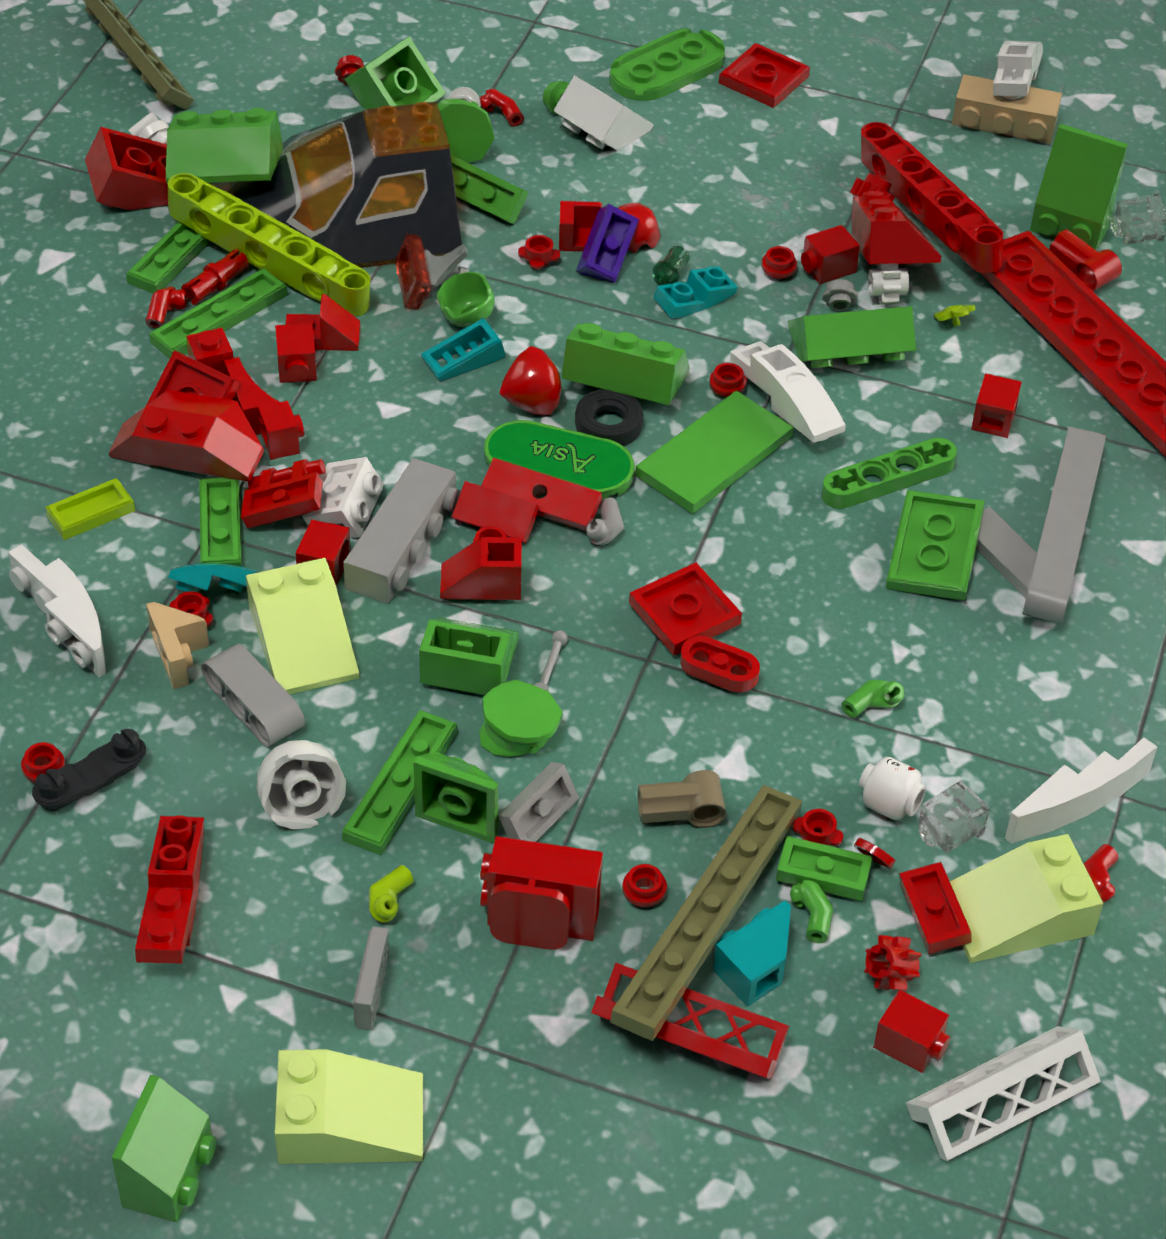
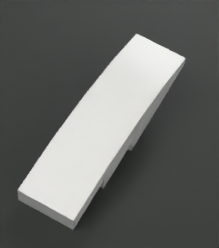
[1005,737,1157,843]

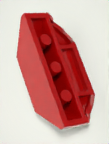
[108,390,264,482]

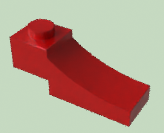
[224,357,304,460]

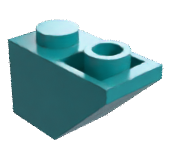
[713,900,791,1007]

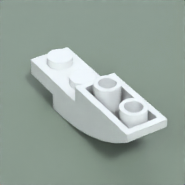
[993,41,1043,99]
[730,341,846,443]
[8,544,106,678]

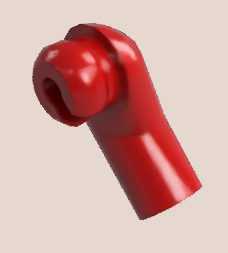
[480,89,524,127]
[145,287,188,328]
[1083,844,1119,903]

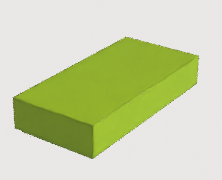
[45,478,135,540]

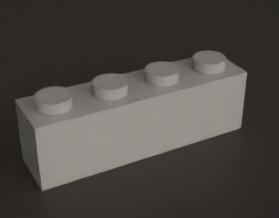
[344,458,460,604]

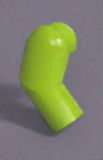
[368,865,414,922]

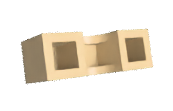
[952,74,1062,144]

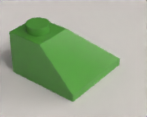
[413,752,498,843]

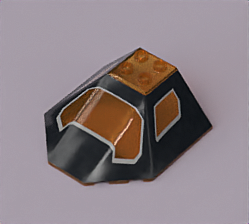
[232,101,462,267]

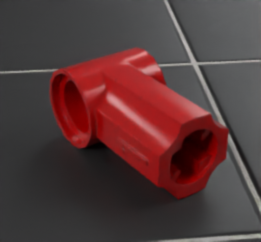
[1049,229,1122,291]

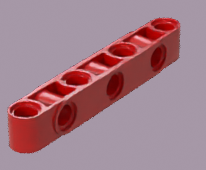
[861,122,1004,273]

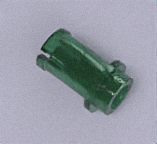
[653,246,690,286]

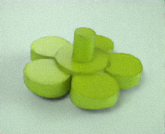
[934,304,976,326]

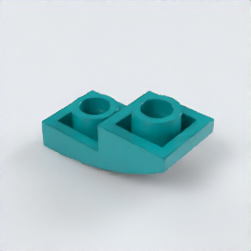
[653,266,738,319]
[168,563,257,593]

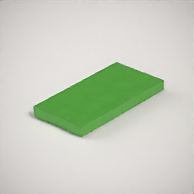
[635,391,794,514]

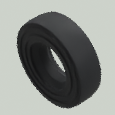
[575,389,643,446]

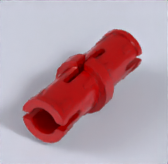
[181,249,249,305]

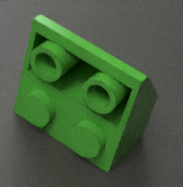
[419,617,519,695]

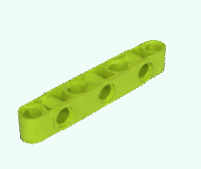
[168,173,371,317]

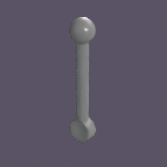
[534,630,568,691]

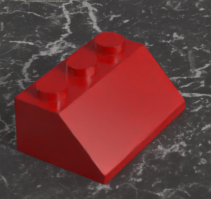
[851,191,941,264]

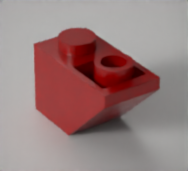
[440,537,522,600]

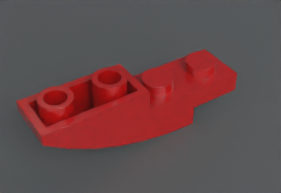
[135,815,205,964]

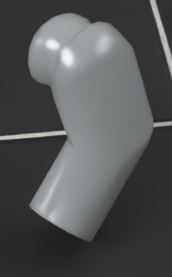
[586,498,624,546]

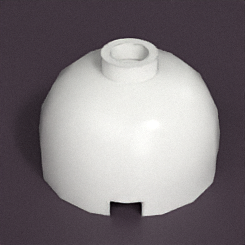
[256,740,346,830]

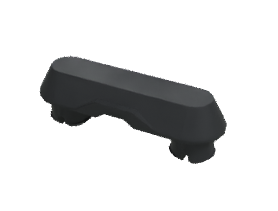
[32,729,146,811]

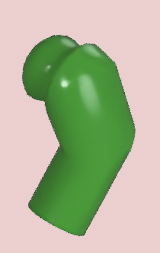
[841,680,905,718]
[790,880,833,943]

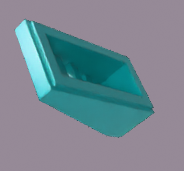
[421,318,506,382]

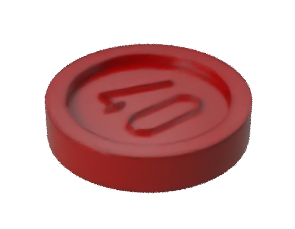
[854,838,896,869]

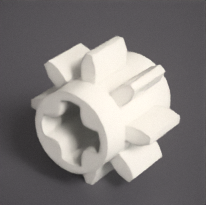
[868,264,909,304]

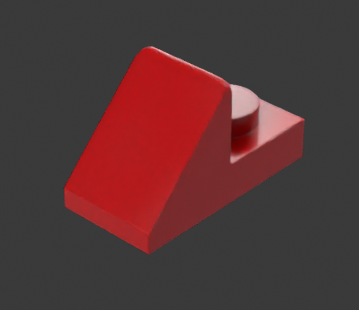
[285,294,360,351]

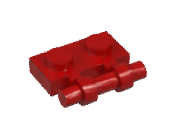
[241,459,326,528]

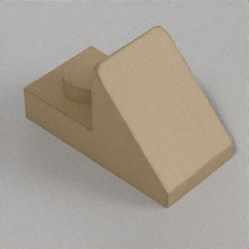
[146,602,209,690]

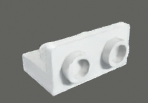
[302,457,383,538]

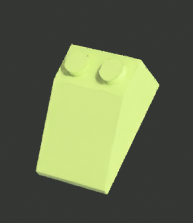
[246,558,359,694]
[950,834,1104,963]
[275,1049,423,1164]

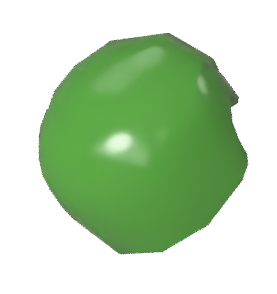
[437,271,495,327]

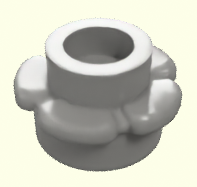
[822,279,858,312]

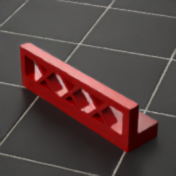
[591,962,790,1079]

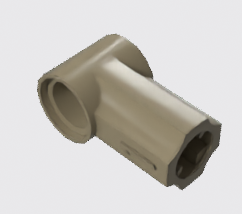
[637,770,727,828]

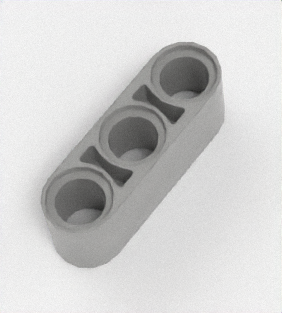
[201,643,305,747]

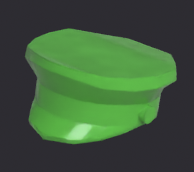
[428,98,495,163]
[479,680,563,757]

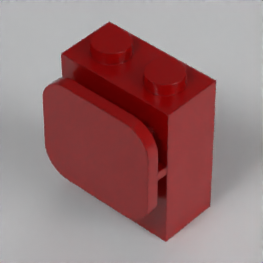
[480,836,603,950]

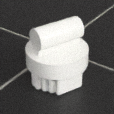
[129,112,169,144]

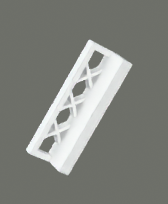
[906,1026,1101,1161]

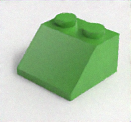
[345,36,446,127]
[112,1075,217,1223]

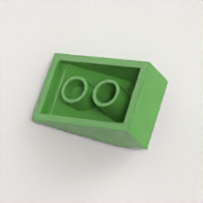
[1030,123,1128,251]

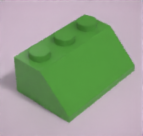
[166,108,283,184]
[788,306,916,368]
[562,323,690,405]

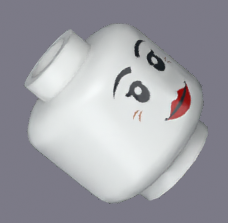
[859,757,926,820]

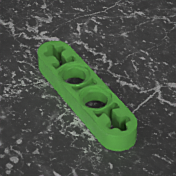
[821,438,957,509]

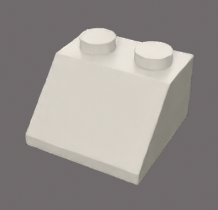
[553,75,654,151]

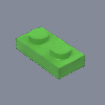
[776,836,873,901]

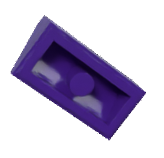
[576,203,639,283]

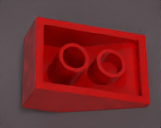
[85,126,168,210]

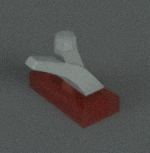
[395,234,469,310]

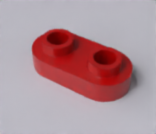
[680,636,760,692]

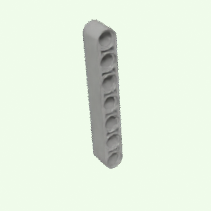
[1022,426,1106,624]

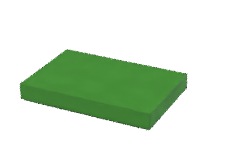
[886,490,985,601]

